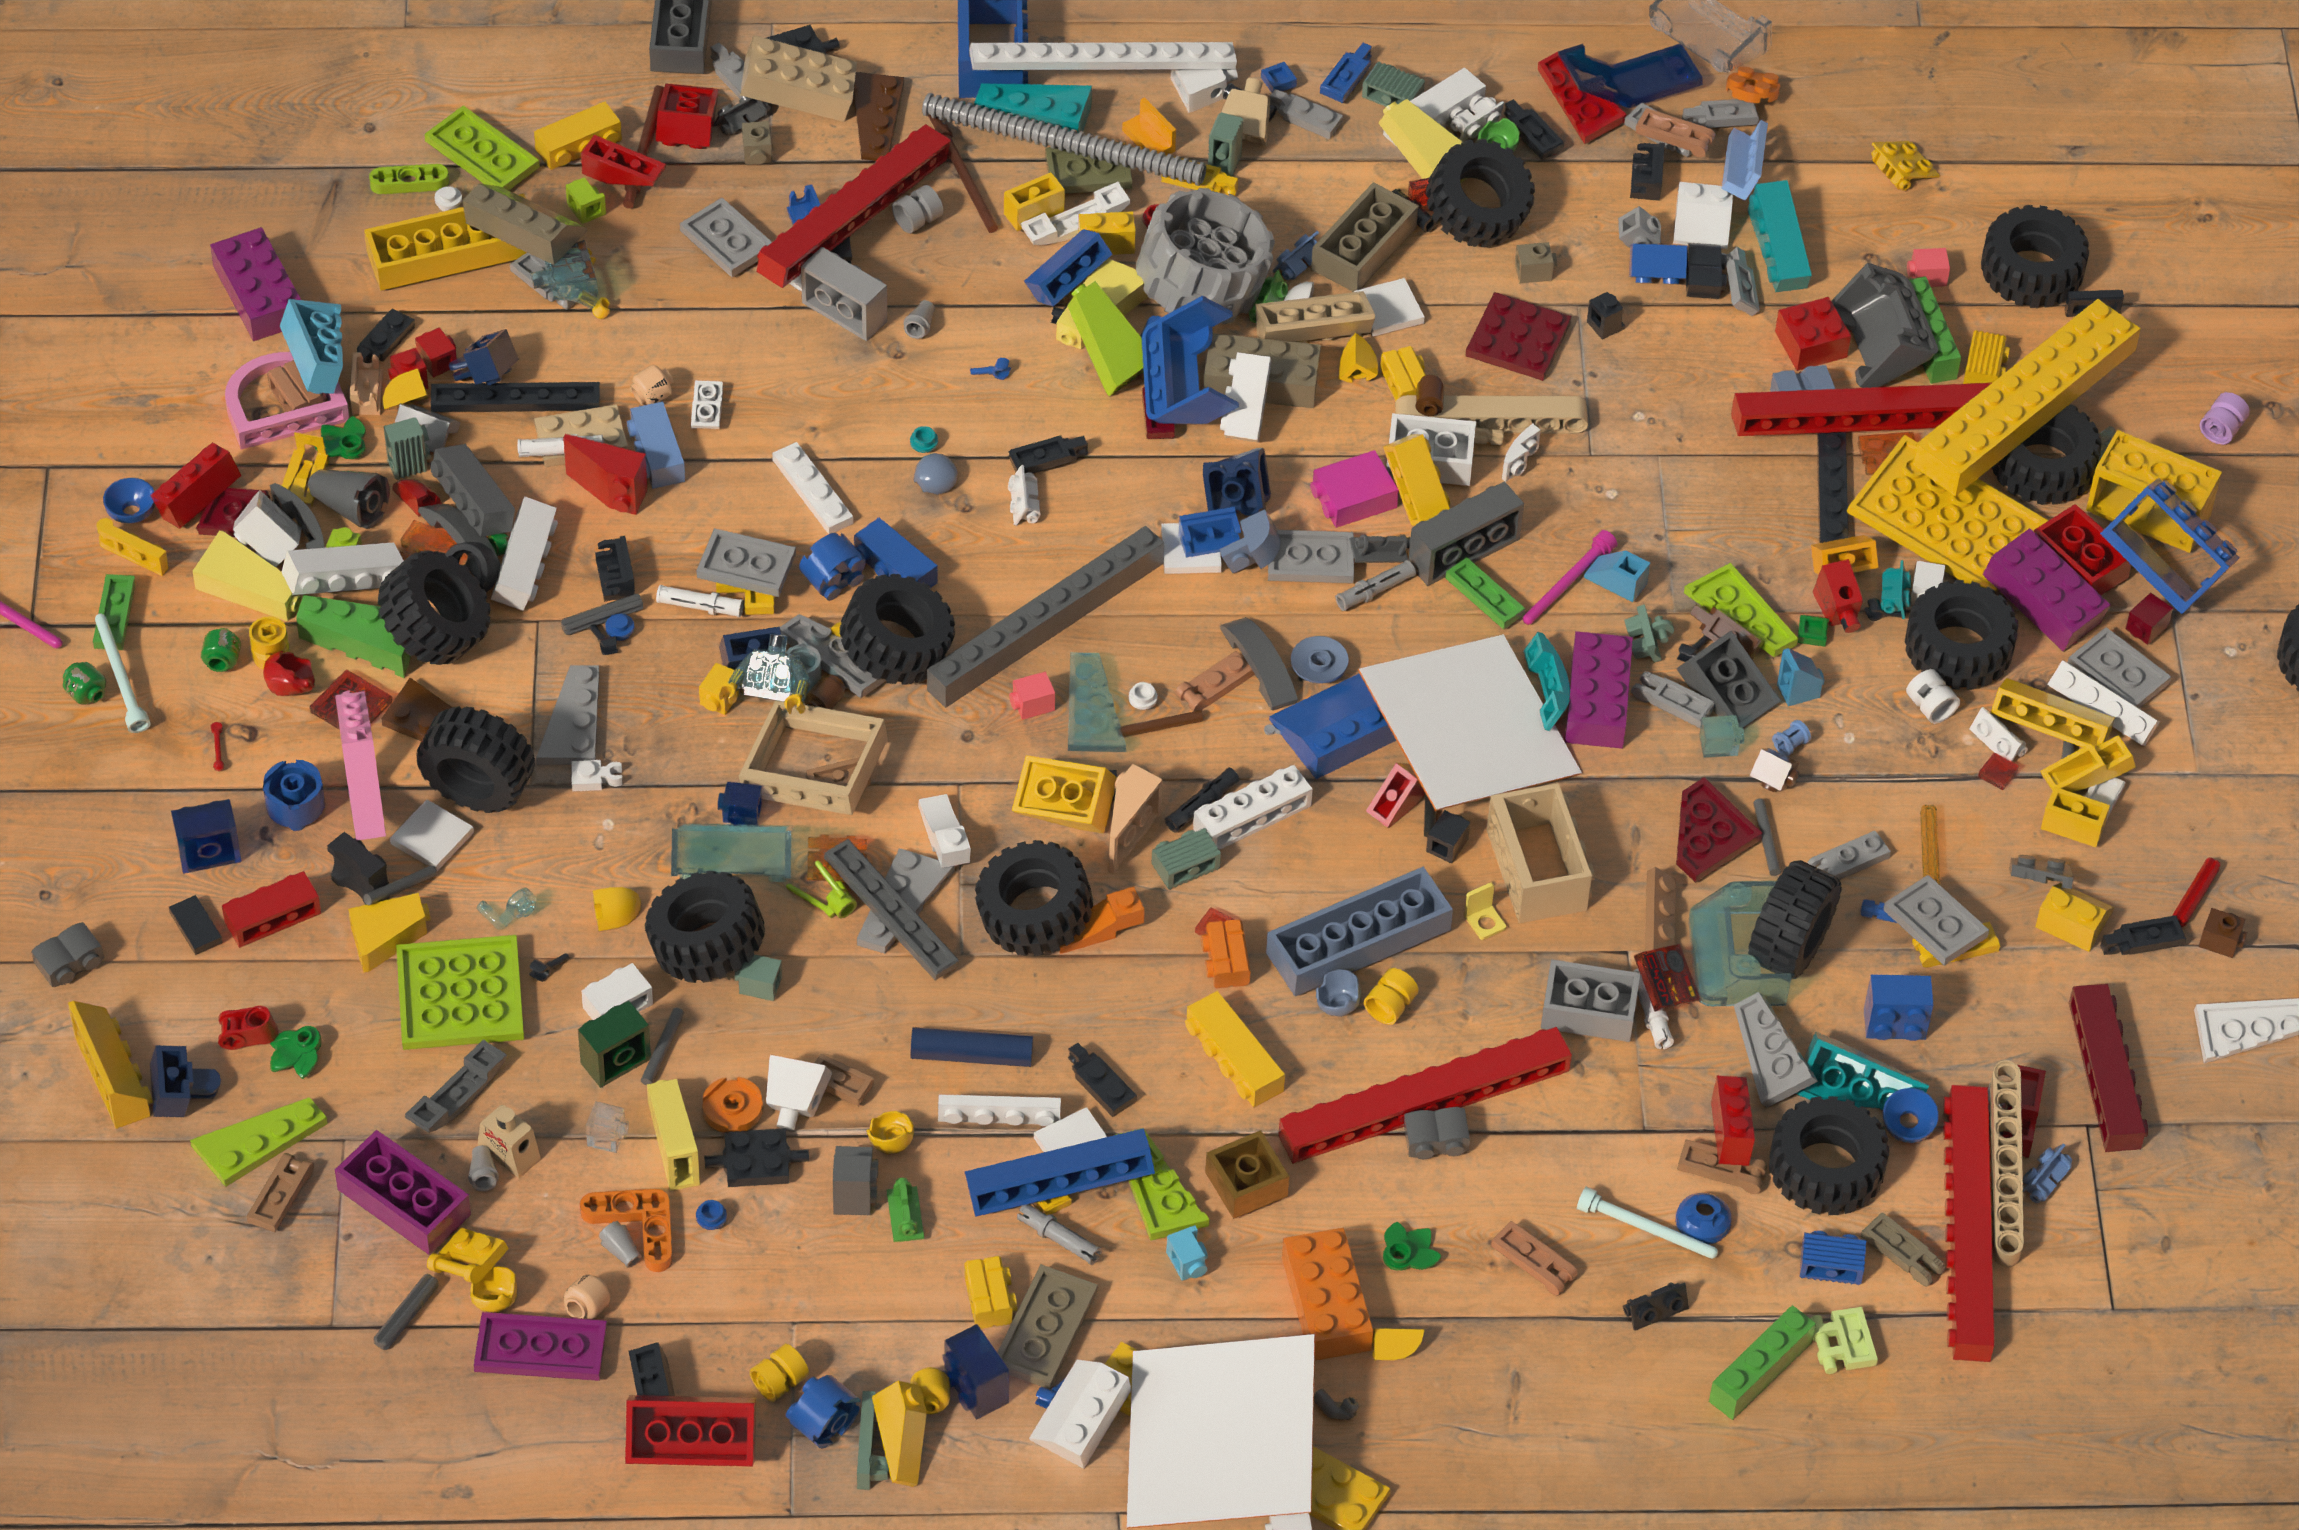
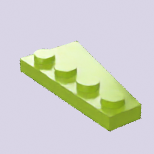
[1684,563,1798,657]
[190,1097,328,1187]
[1117,1128,1210,1241]

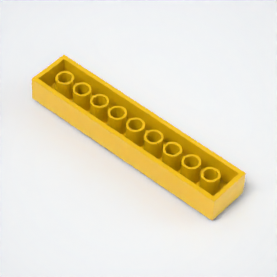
[1913,299,2141,497]

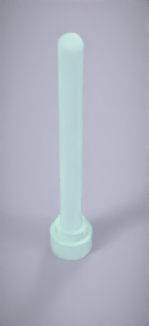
[95,614,151,733]
[1576,1186,1718,1259]

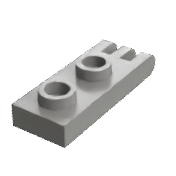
[1807,831,1891,880]

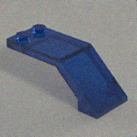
[1558,43,1703,108]

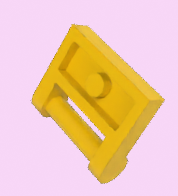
[427,1228,509,1284]

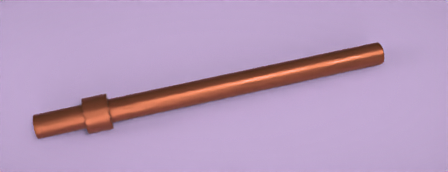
[623,85,664,208]
[928,114,998,233]

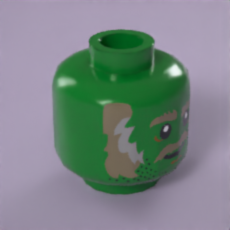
[201,628,241,672]
[63,662,106,705]

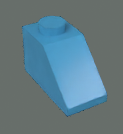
[1777,648,1825,707]

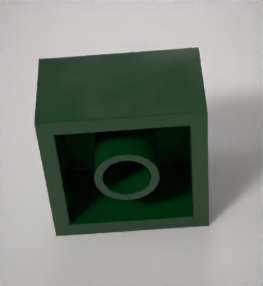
[578,1000,651,1088]

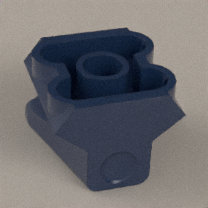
[1203,448,1271,516]

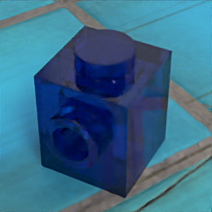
[718,781,763,827]

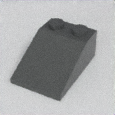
[1676,631,1781,732]

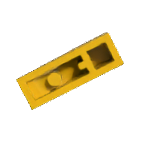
[872,1381,927,1487]

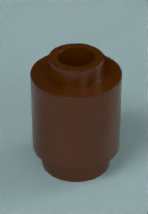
[1415,375,1444,416]
[804,674,846,709]

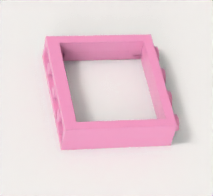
[335,690,386,841]

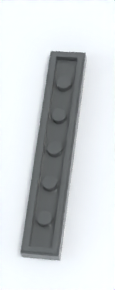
[824,839,959,981]

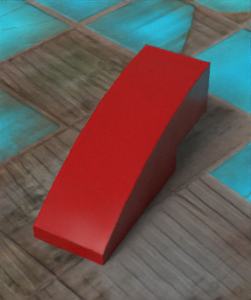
[2002,1065,2046,1158]

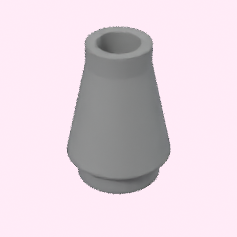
[904,300,935,339]
[468,1145,499,1191]
[599,1221,642,1268]

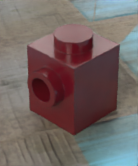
[2125,592,2173,645]

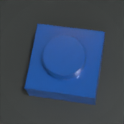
[1261,62,1297,93]

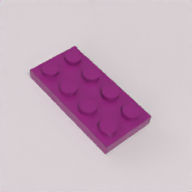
[474,1312,607,1381]

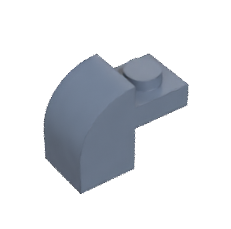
[1219,509,1280,573]

